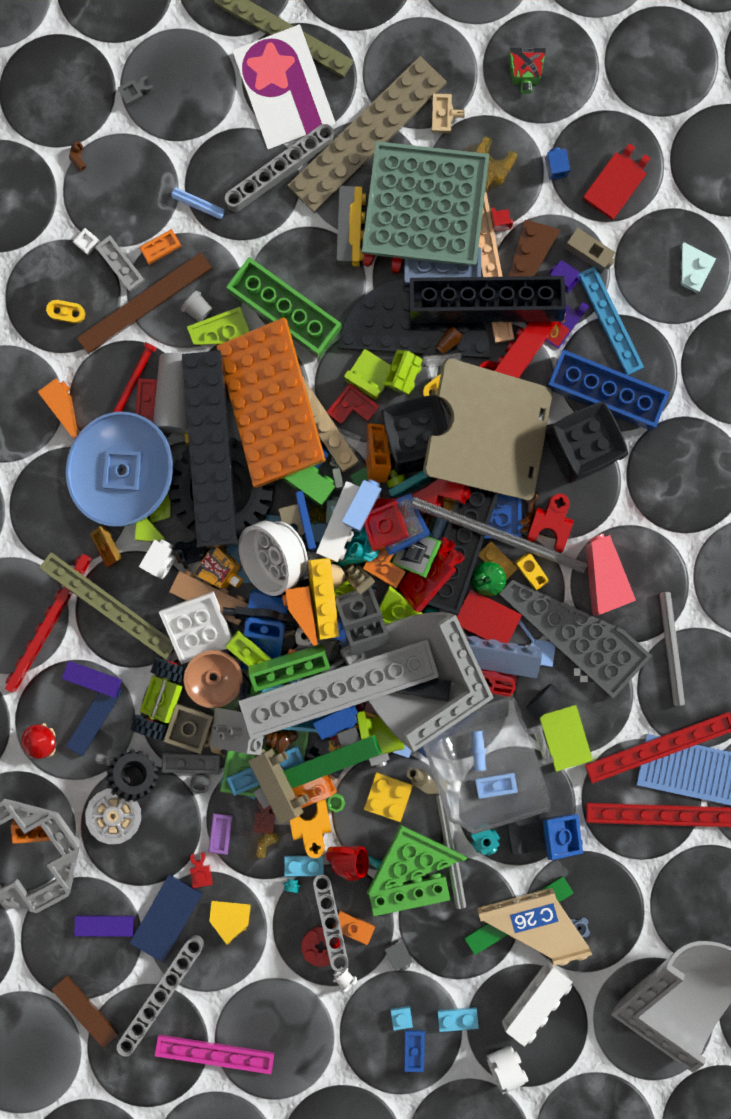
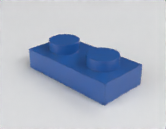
[404,1030,425,1072]

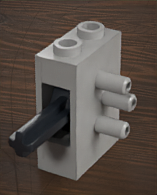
[209,683,264,755]

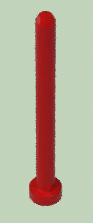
[112,342,157,413]

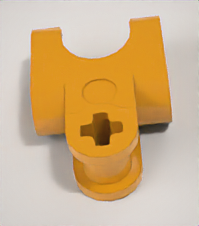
[289,799,331,858]

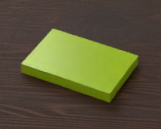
[539,705,593,772]

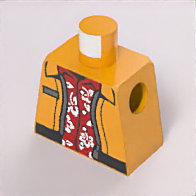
[194,547,243,589]

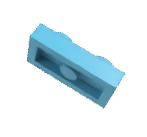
[285,855,324,876]
[438,1007,479,1032]

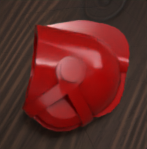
[326,846,369,881]

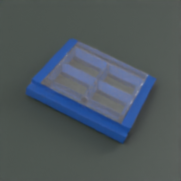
[385,493,430,556]

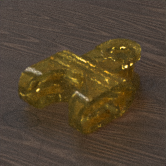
[476,136,518,193]

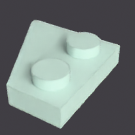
[681,242,716,293]

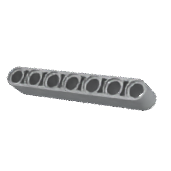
[225,124,334,212]
[117,935,204,1056]

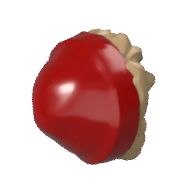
[21,723,56,759]

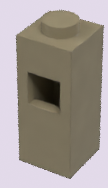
[565,227,616,273]

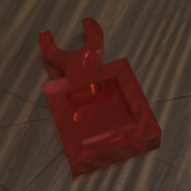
[254,802,275,834]

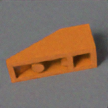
[38,378,78,439]
[366,423,391,483]
[282,586,317,646]

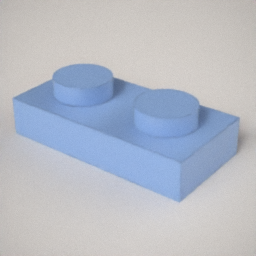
[475,772,518,799]

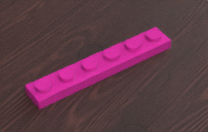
[155,1034,275,1074]

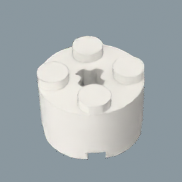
[486,1046,528,1094]

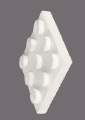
[159,591,233,665]

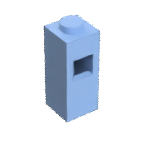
[342,479,381,532]

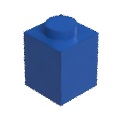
[545,148,570,180]

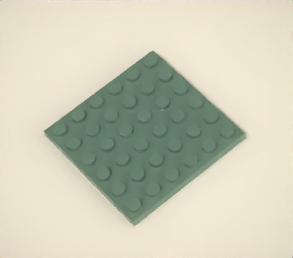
[362,141,489,267]

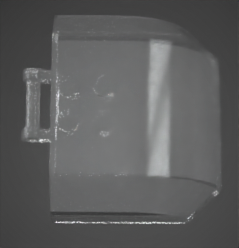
[423,694,554,834]

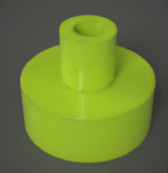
[387,469,406,488]

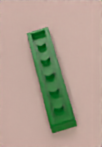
[283,735,382,788]
[464,876,574,955]

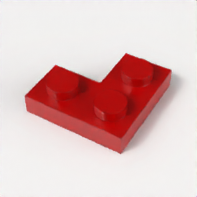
[327,383,380,425]

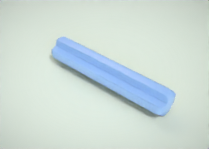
[171,188,225,219]

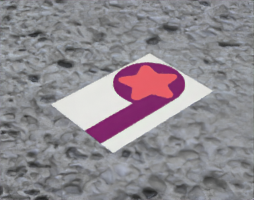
[232,24,336,149]

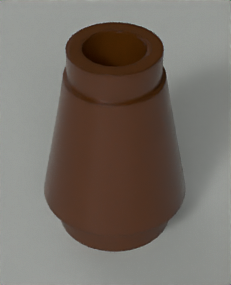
[435,326,463,355]

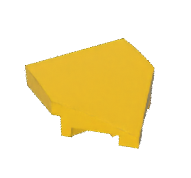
[209,901,251,945]

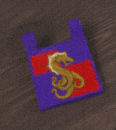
[546,302,589,349]

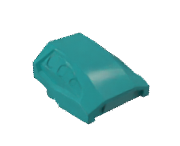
[335,525,379,566]

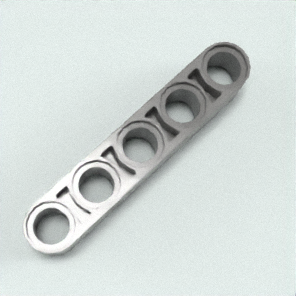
[313,875,348,972]

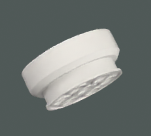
[238,521,308,596]

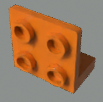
[292,774,337,808]

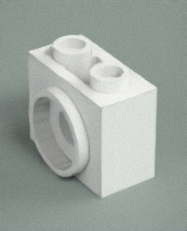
[139,539,176,579]

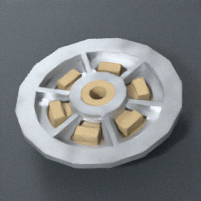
[85,788,141,844]

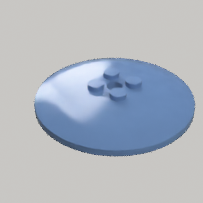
[66,412,173,527]

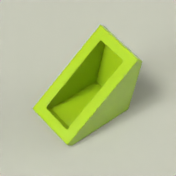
[135,517,167,542]

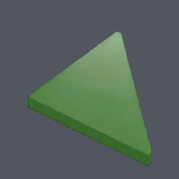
[367,825,467,895]

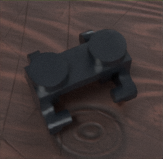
[174,537,208,569]

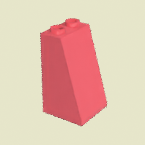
[586,534,636,616]

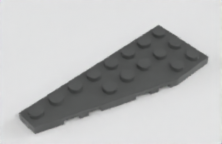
[499,580,652,699]

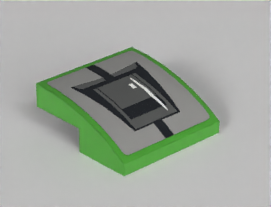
[392,528,441,577]

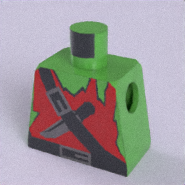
[508,48,546,94]

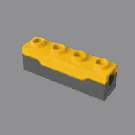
[336,186,366,266]

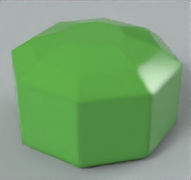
[326,793,345,813]

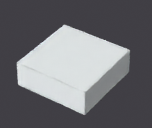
[73,228,100,255]
[332,468,344,490]

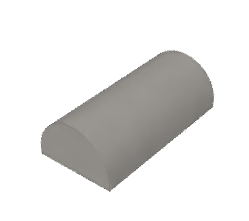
[153,353,188,434]

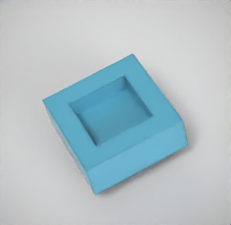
[391,1006,413,1030]

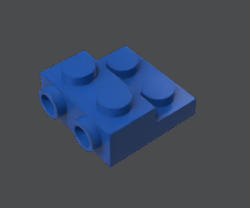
[543,814,583,860]

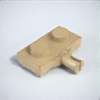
[432,94,465,134]

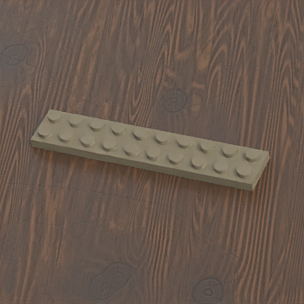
[288,56,447,213]

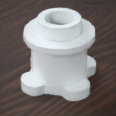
[295,627,311,646]
[333,967,358,994]

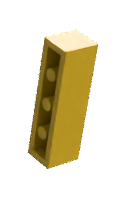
[307,558,339,639]

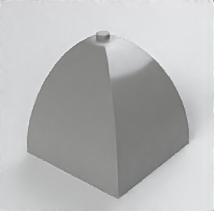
[340,612,494,752]
[611,941,731,1073]

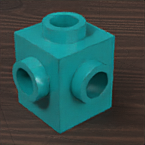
[470,823,500,856]

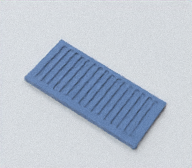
[636,734,731,805]

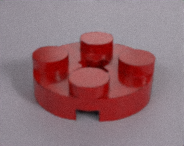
[301,926,341,967]

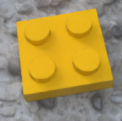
[364,772,413,822]

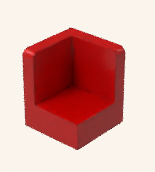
[490,207,513,232]

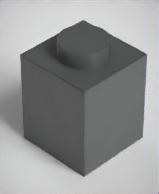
[384,937,412,971]

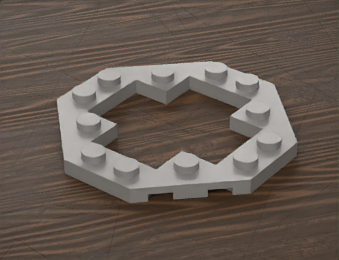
[0,799,80,913]

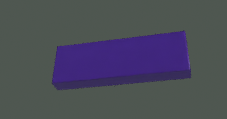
[62,661,122,698]
[74,915,134,937]

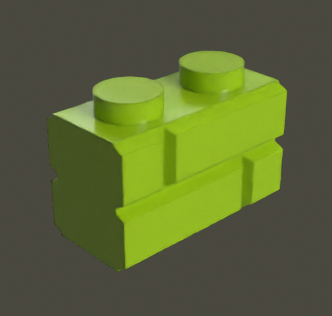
[383,350,423,395]

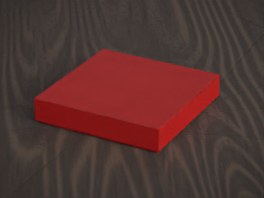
[364,500,409,552]

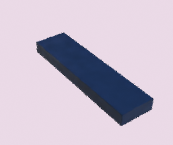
[66,687,124,756]

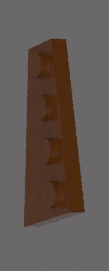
[508,219,561,277]

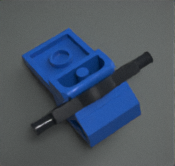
[222,589,299,670]

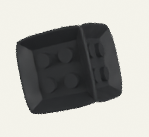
[381,395,448,474]
[545,401,628,483]

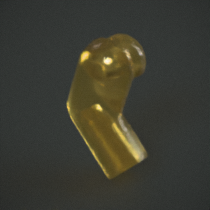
[256,832,278,858]

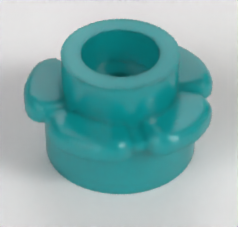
[283,879,301,893]

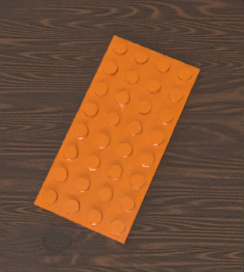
[217,317,326,488]

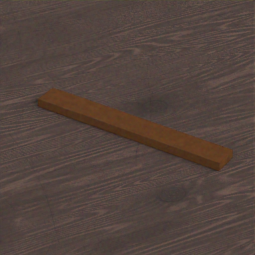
[77,252,213,354]

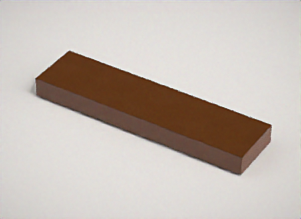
[52,975,119,1049]

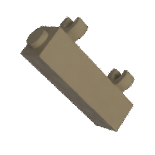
[249,749,310,825]

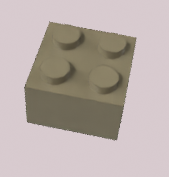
[164,704,214,754]

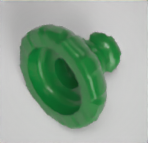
[471,561,507,597]

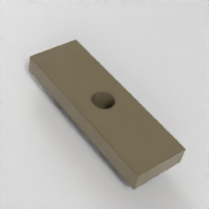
[343,563,375,595]

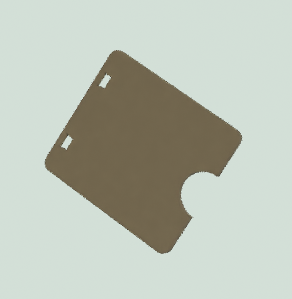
[424,359,552,500]

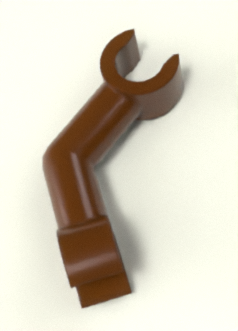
[519,493,538,532]

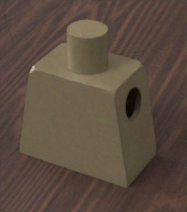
[279,503,305,541]

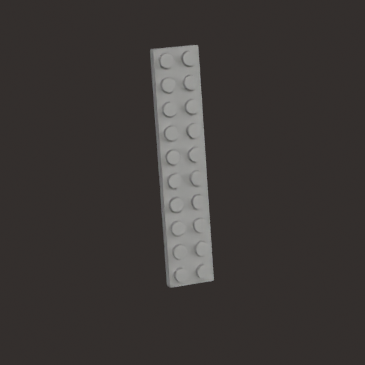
[238,639,439,740]

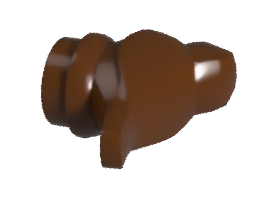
[266,730,298,755]

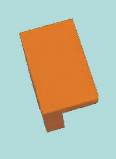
[363,543,406,589]

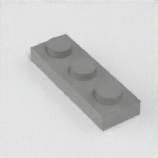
[95,235,145,293]

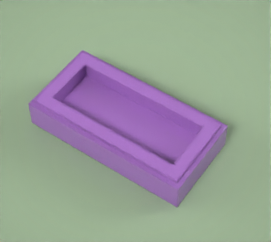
[208,813,233,855]

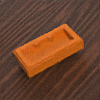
[139,229,182,265]
[332,911,375,945]

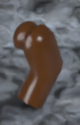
[69,142,87,172]

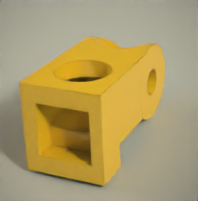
[514,553,549,591]

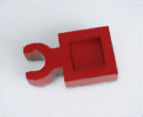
[190,852,213,888]

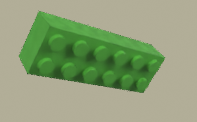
[226,257,342,359]

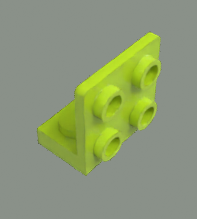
[344,349,391,401]
[357,711,405,755]

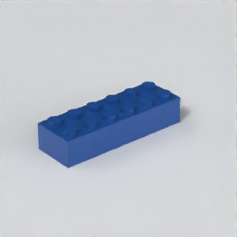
[547,350,670,431]

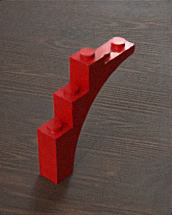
[371,479,471,529]

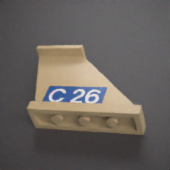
[477,888,592,966]

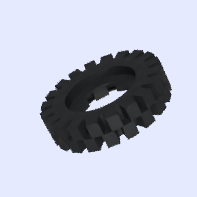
[168,437,275,539]

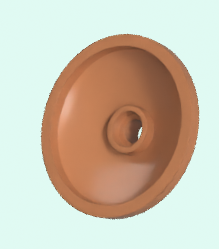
[184,650,242,708]

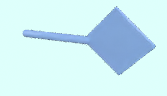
[518,620,556,667]

